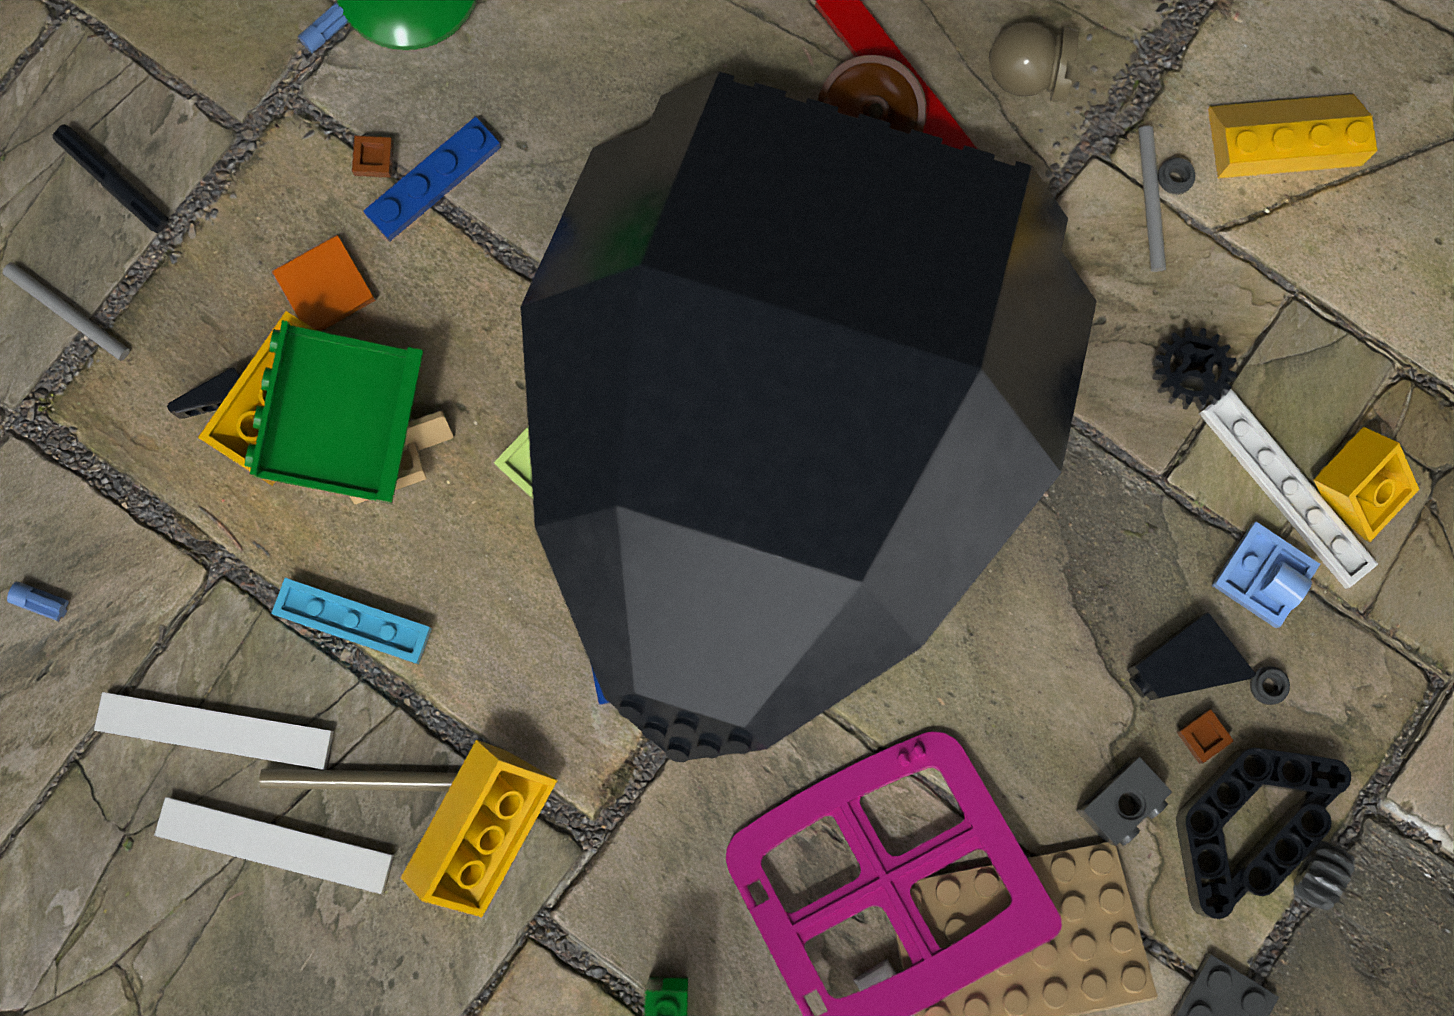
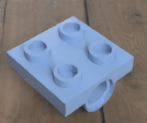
[1212,522,1320,628]

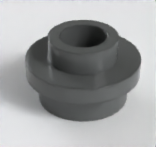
[1158,158,1196,195]
[1250,666,1290,705]

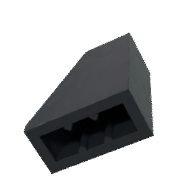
[1127,612,1256,700]

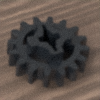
[1152,328,1237,410]

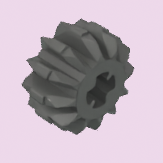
[1293,840,1355,911]

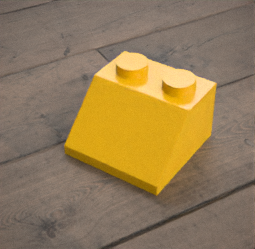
[1314,427,1419,542]

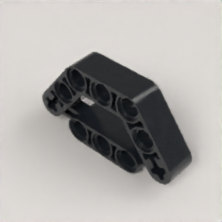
[1176,748,1352,919]

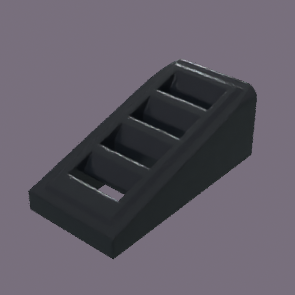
[167,368,242,419]

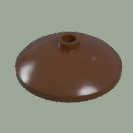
[817,55,927,134]

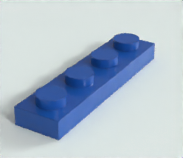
[363,116,501,242]

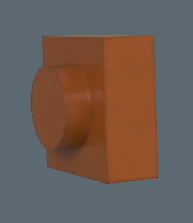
[352,136,394,178]
[1176,709,1234,764]

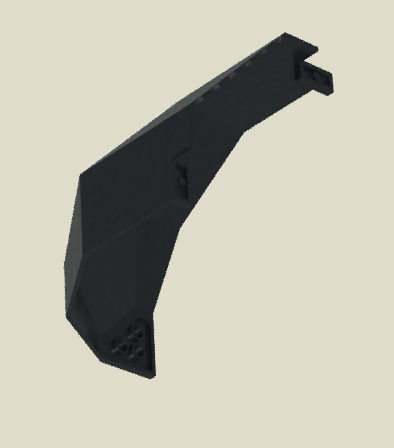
[520,71,1097,763]

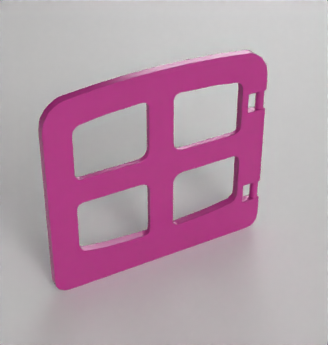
[726,732,1062,1016]

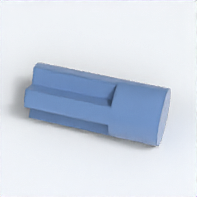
[297,3,348,54]
[7,581,69,622]

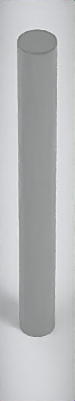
[1138,126,1166,272]
[2,262,130,361]

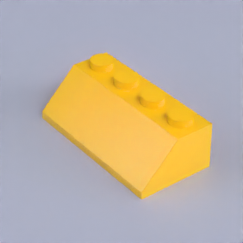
[1208,94,1377,178]
[198,311,317,486]
[401,740,557,917]

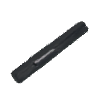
[52,124,169,233]

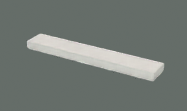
[1199,389,1378,589]
[94,692,334,770]
[154,797,394,894]

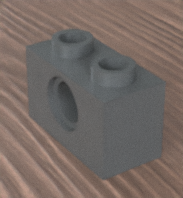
[1076,757,1172,846]

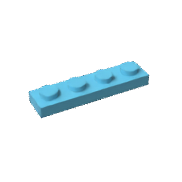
[271,578,432,665]

